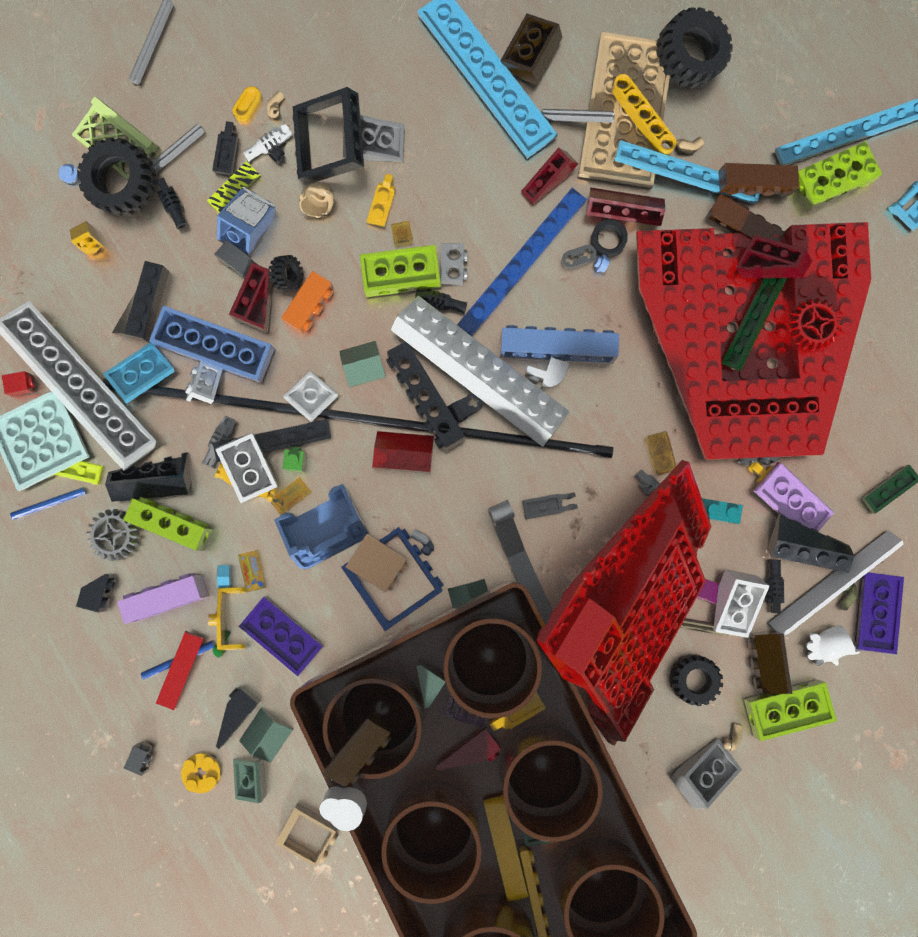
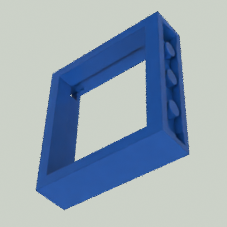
[341,527,444,631]

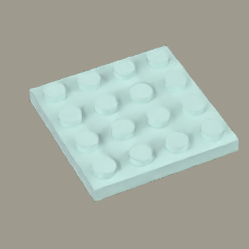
[0,391,90,491]

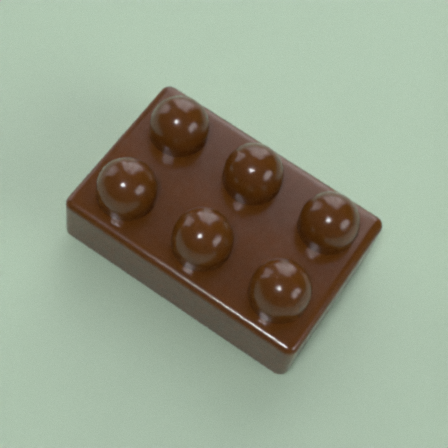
[290,581,697,937]

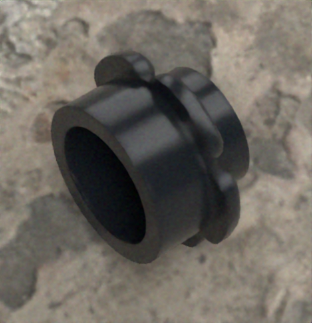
[268,146,285,164]

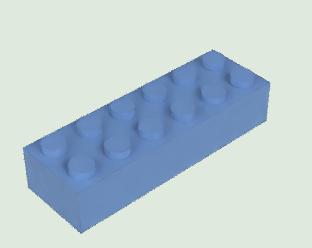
[149,306,275,384]
[500,325,619,364]

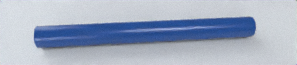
[10,487,87,520]
[141,640,215,680]

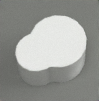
[320,786,367,831]

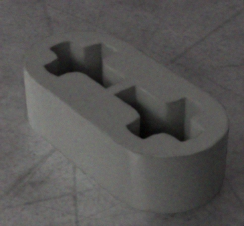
[561,245,597,270]

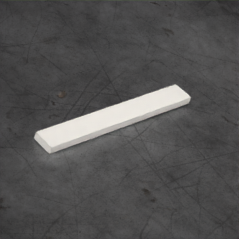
[768,530,903,637]

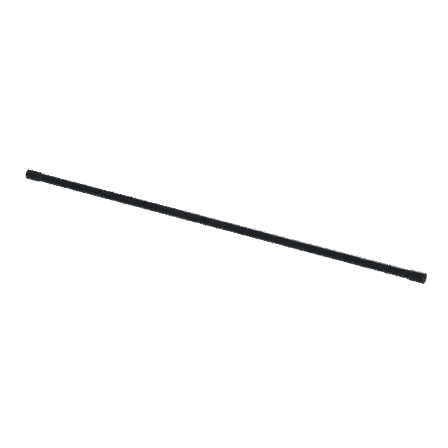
[102,378,614,458]

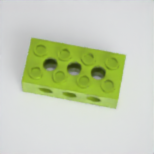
[796,141,882,212]
[360,245,441,297]
[123,497,214,551]
[744,680,837,741]

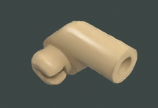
[267,90,285,118]
[676,137,704,154]
[724,724,743,751]

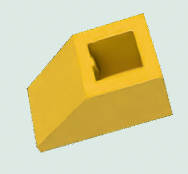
[70,221,103,255]

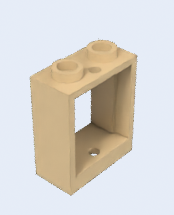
[275,803,339,867]

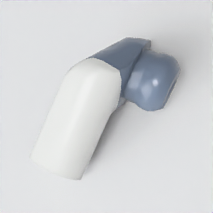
[411,529,434,556]

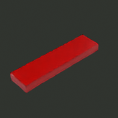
[155,631,204,710]

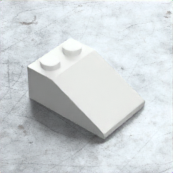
[714,569,769,638]

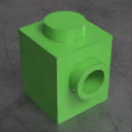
[282,447,307,472]

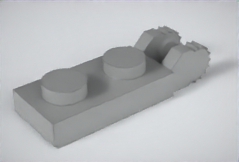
[522,492,578,520]

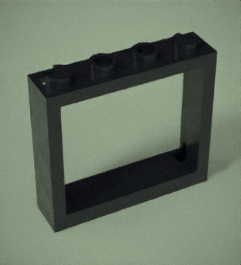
[292,87,364,184]

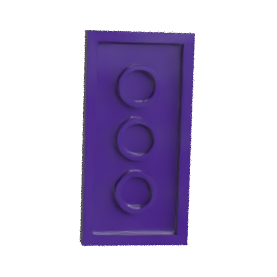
[856,572,904,654]
[239,596,324,676]

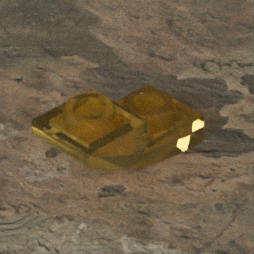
[648,431,676,475]

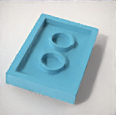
[103,342,175,404]

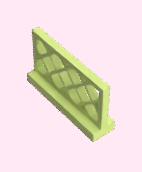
[72,97,159,180]

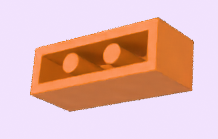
[281,271,334,334]

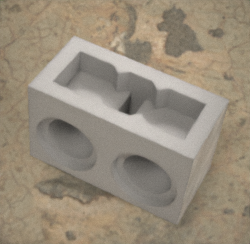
[440,243,467,286]

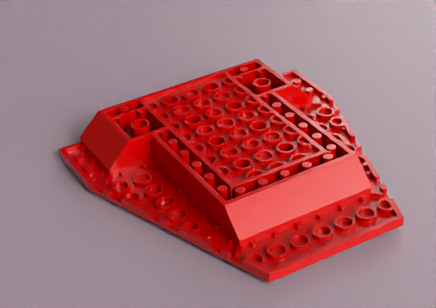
[636,222,871,460]
[537,460,712,746]

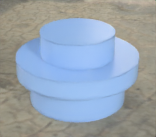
[59,164,78,183]
[593,254,610,273]

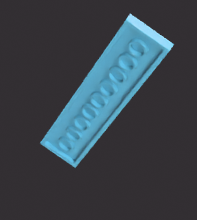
[418,0,558,159]

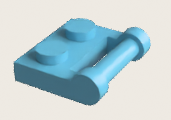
[889,181,918,231]

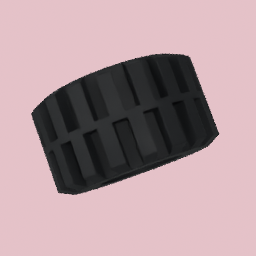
[669,654,723,706]

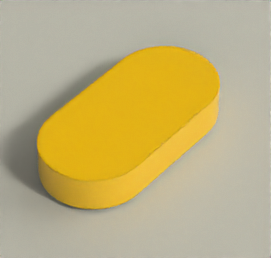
[232,86,262,122]

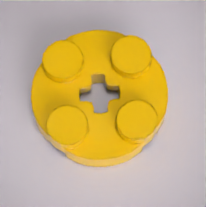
[181,752,222,793]

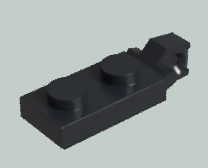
[212,121,238,175]

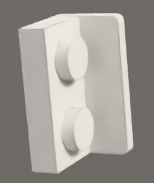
[185,361,222,404]

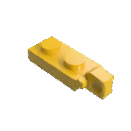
[366,173,395,228]
[489,691,546,731]

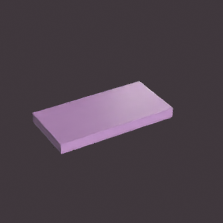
[753,462,834,532]

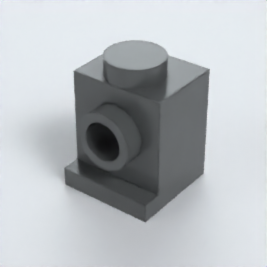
[124,742,153,776]

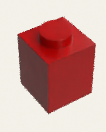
[2,371,36,397]

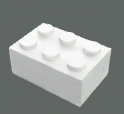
[215,432,277,503]

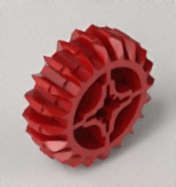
[787,298,842,351]

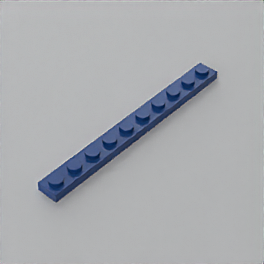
[457,187,586,337]

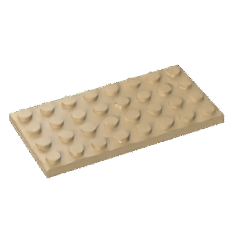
[578,31,670,188]

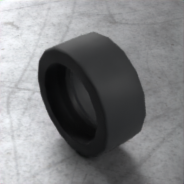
[591,219,628,258]

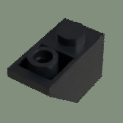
[76,573,116,613]

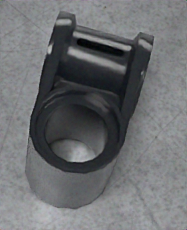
[447,393,483,424]

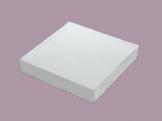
[283,371,338,422]

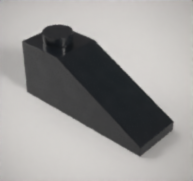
[216,686,261,749]

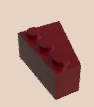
[736,234,812,278]
[229,262,273,334]

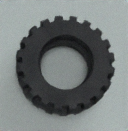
[656,7,733,88]
[77,137,157,216]

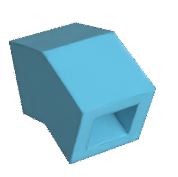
[217,565,232,588]

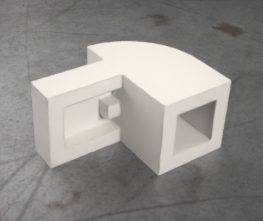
[525,357,569,390]

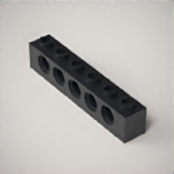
[386,341,465,452]

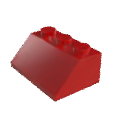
[372,431,434,474]

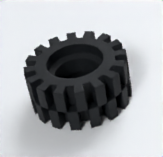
[268,255,303,291]

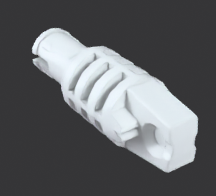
[242,124,292,162]

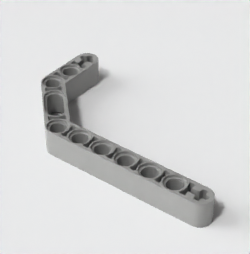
[488,500,552,625]

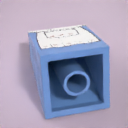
[217,187,275,257]

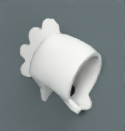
[806,625,860,666]

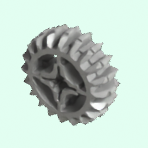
[86,509,140,561]

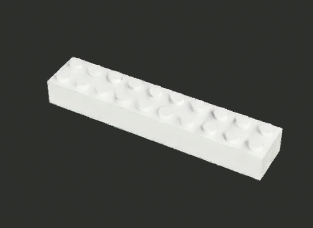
[391,296,570,447]
[0,301,156,471]

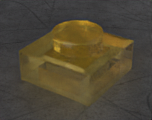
[391,221,413,244]

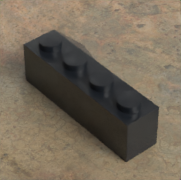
[112,261,169,343]
[105,452,191,502]
[768,513,855,573]

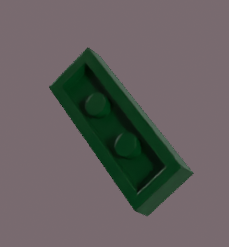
[861,464,918,514]

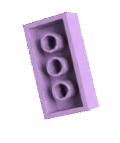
[117,573,209,624]

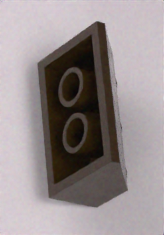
[500,13,563,85]
[748,631,793,694]
[322,712,392,787]

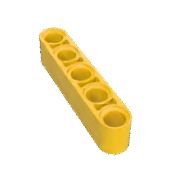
[612,74,676,156]
[483,795,528,902]

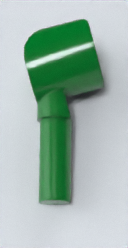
[212,630,231,658]

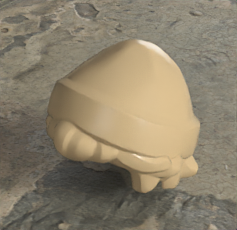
[299,183,335,218]

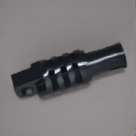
[157,178,188,230]
[415,289,467,314]
[766,559,784,613]

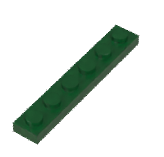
[722,278,787,371]

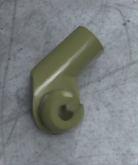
[839,583,857,611]

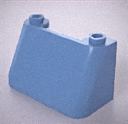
[274,484,369,569]

